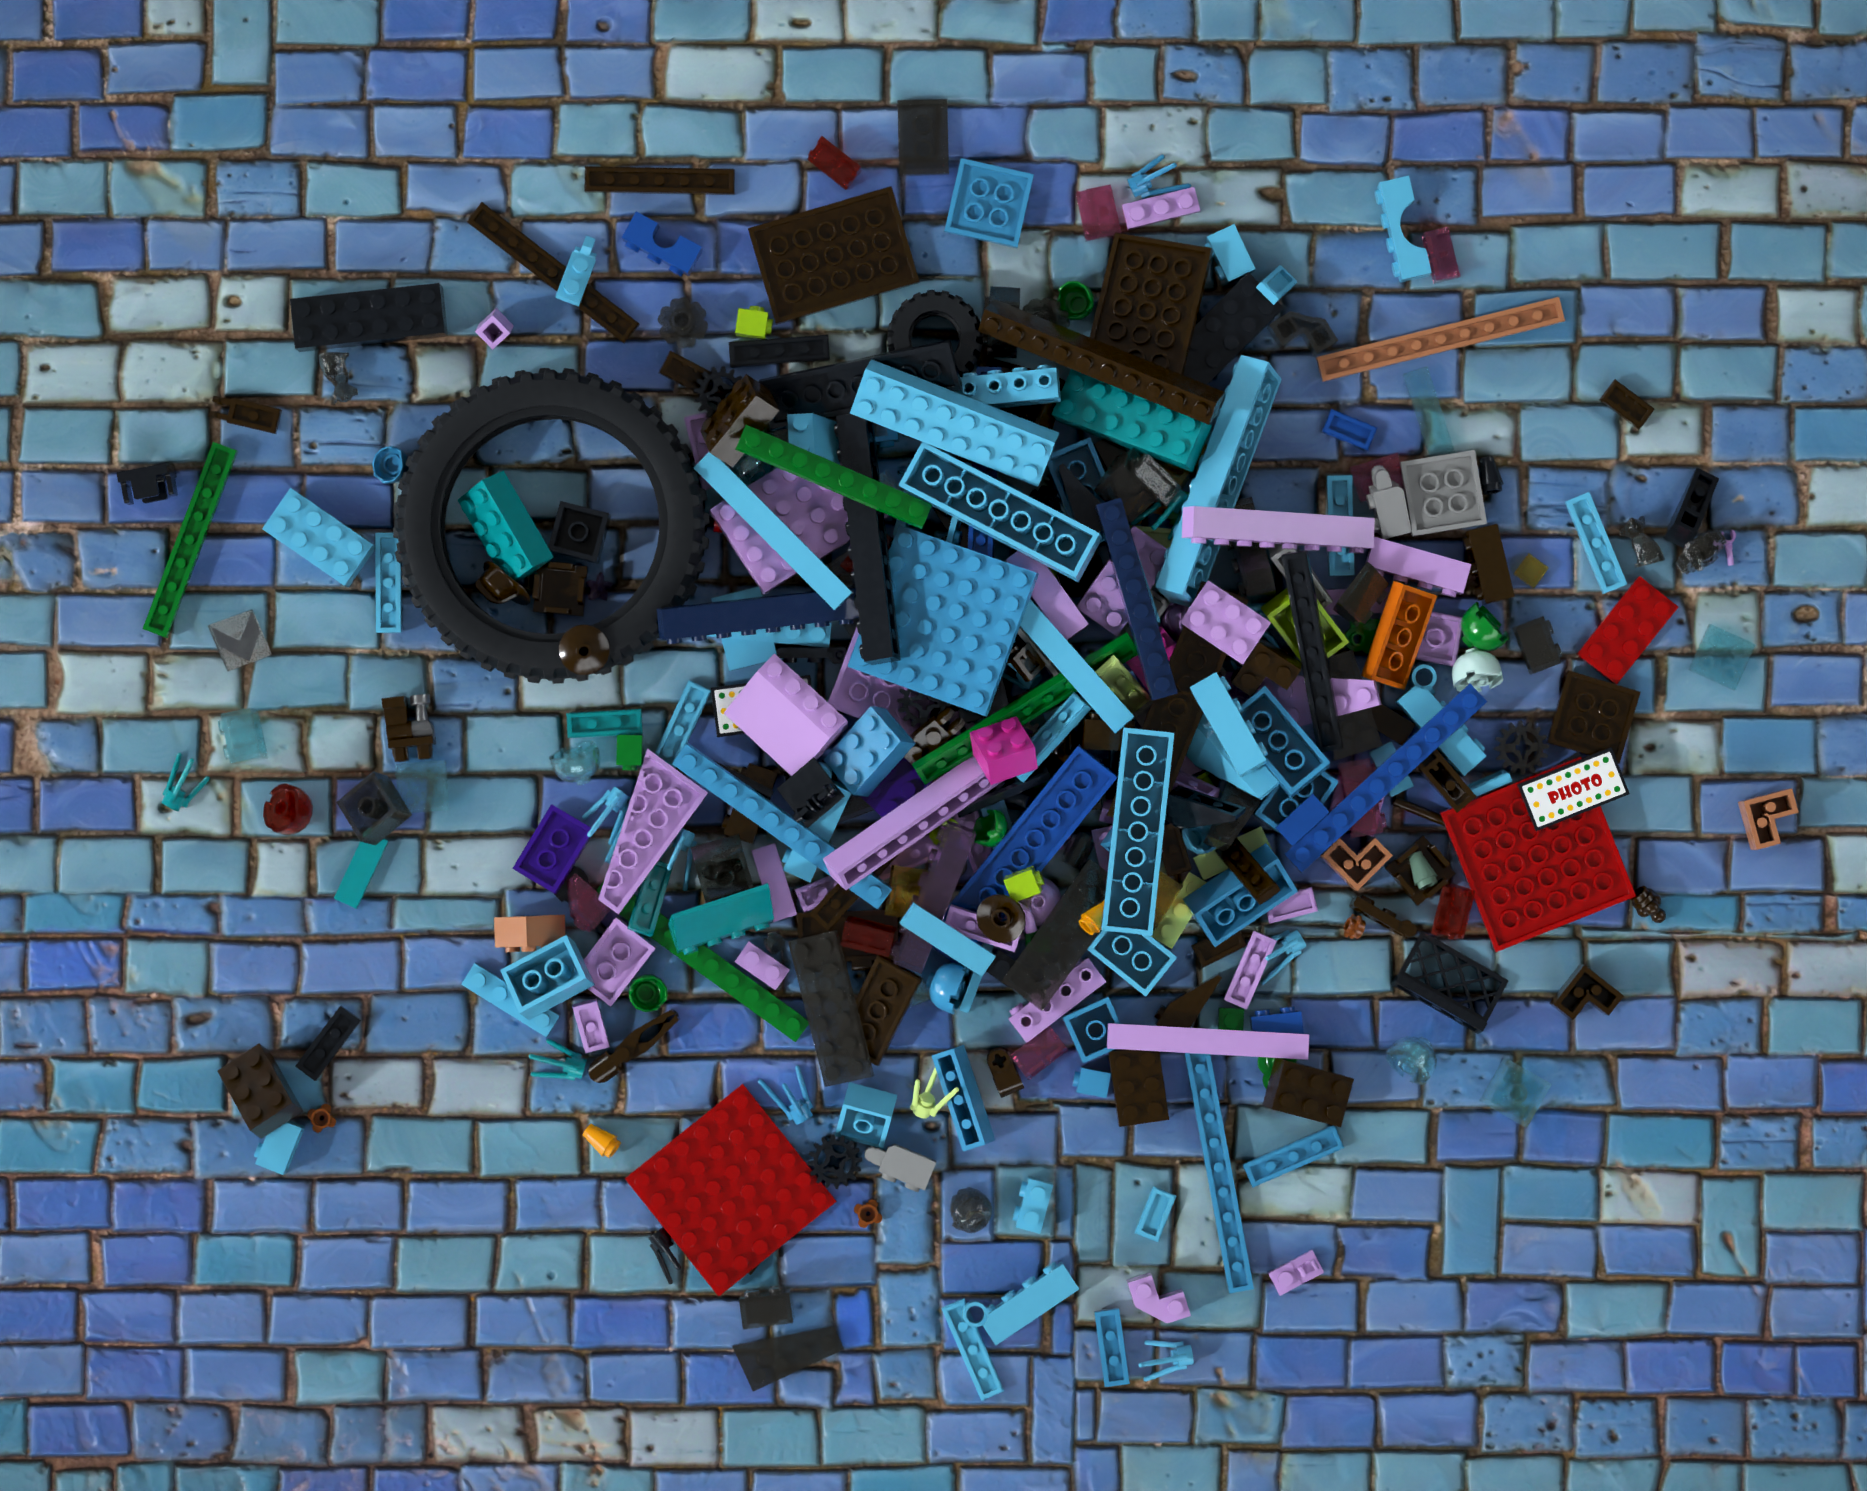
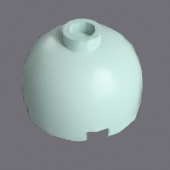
[1452,648,1503,692]

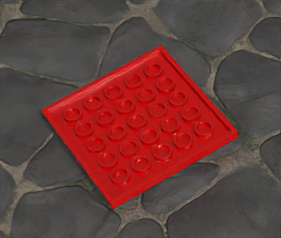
[1440,756,1636,952]
[625,1084,837,1297]

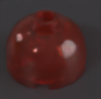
[263,783,313,835]

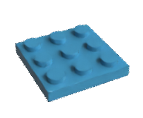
[944,158,1034,248]

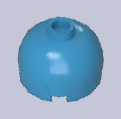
[926,962,971,1015]

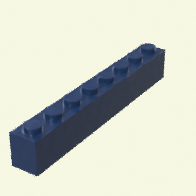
[1095,498,1178,701]
[656,587,859,644]

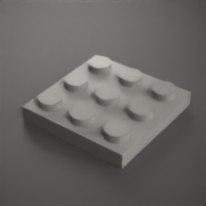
[1400,450,1487,537]

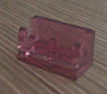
[1422,227,1461,284]
[1010,1026,1068,1080]

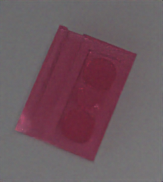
[1075,184,1121,242]
[1349,453,1404,503]

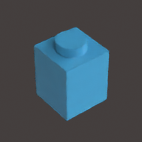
[1072,1067,1111,1098]

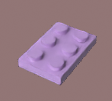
[1179,581,1271,665]
[584,916,657,1007]

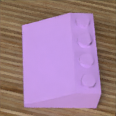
[724,653,848,776]

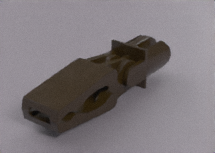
[588,1009,680,1083]

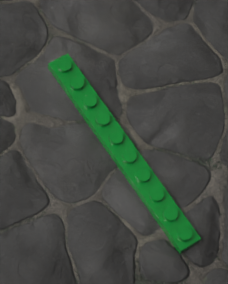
[912,632,1138,785]
[593,879,810,1042]

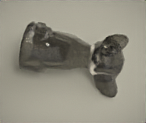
[318,352,358,405]
[1619,516,1665,568]

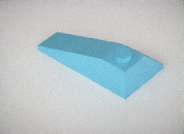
[1186,713,1280,800]

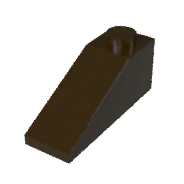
[1416,749,1476,813]
[1154,974,1222,1028]

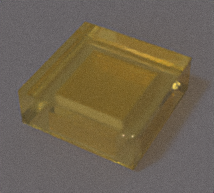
[1513,553,1549,588]

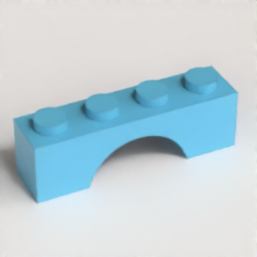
[1375,176,1432,283]

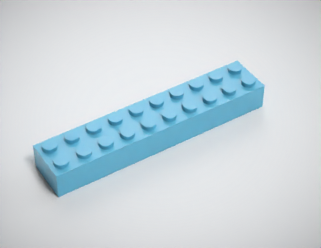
[1155,355,1282,607]

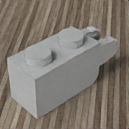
[1366,465,1412,539]
[864,1144,936,1192]

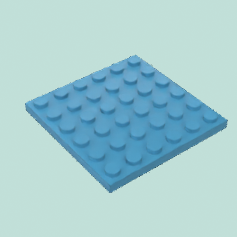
[847,525,1039,717]

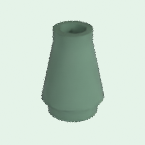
[1408,851,1438,890]

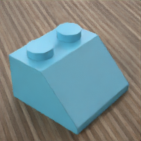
[787,413,840,465]
[835,1082,897,1149]

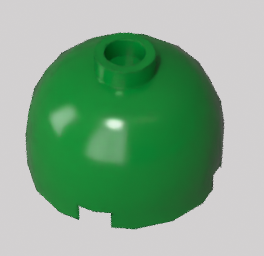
[1461,602,1510,652]

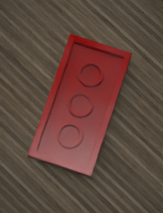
[1576,576,1678,685]

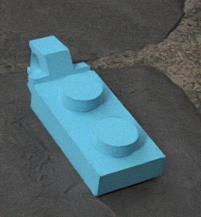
[555,236,597,306]

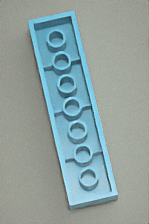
[850,359,1059,487]
[898,442,1102,582]
[1101,727,1174,936]

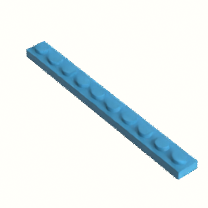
[672,742,893,909]
[1184,1053,1254,1294]

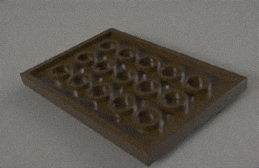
[748,186,920,325]
[1081,232,1213,375]

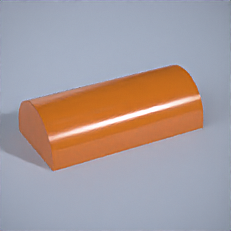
[1361,581,1437,690]

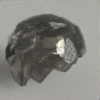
[950,1187,992,1233]

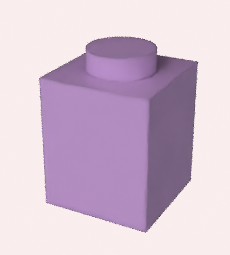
[475,308,514,350]

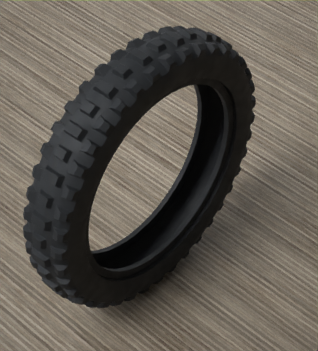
[393,368,710,684]

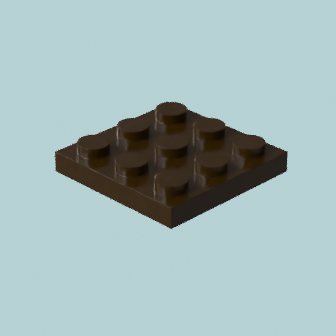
[1546,670,1641,764]

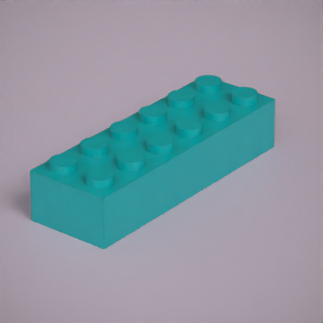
[1051,369,1212,472]

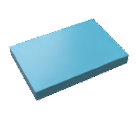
[711,587,777,671]

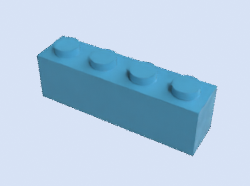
[932,1045,995,1152]

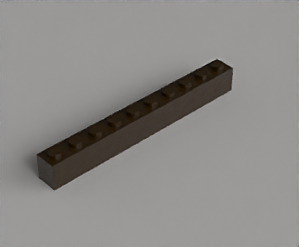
[978,299,1225,425]

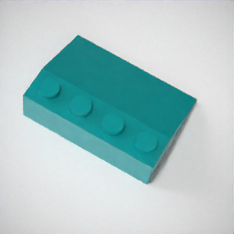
[668,883,774,955]

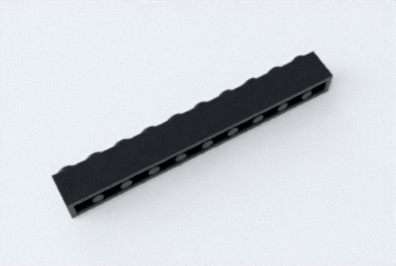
[834,413,901,665]

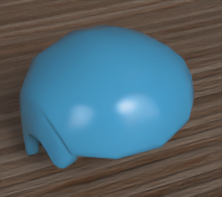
[372,446,409,484]

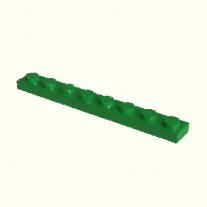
[735,425,932,529]
[143,442,238,638]

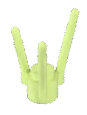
[910,1068,959,1119]

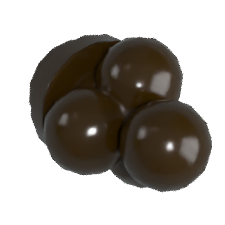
[1630,886,1666,923]

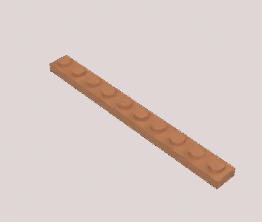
[1316,297,1565,382]

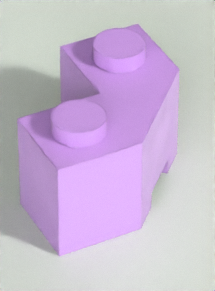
[1127,1272,1191,1323]

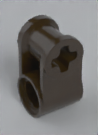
[986,1048,1024,1098]

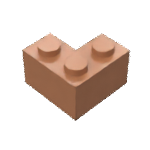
[1738,788,1799,850]
[1320,838,1393,891]
[494,915,566,952]

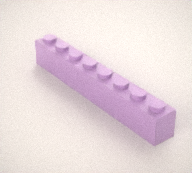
[1182,506,1375,554]
[823,755,1002,890]

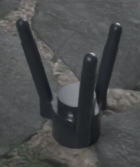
[648,1227,681,1284]

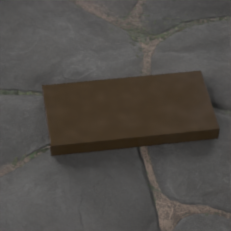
[835,954,923,1066]

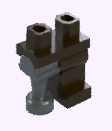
[381,694,436,762]

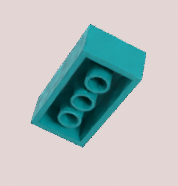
[458,470,554,582]

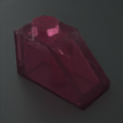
[567,873,611,932]

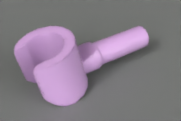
[1719,529,1736,566]

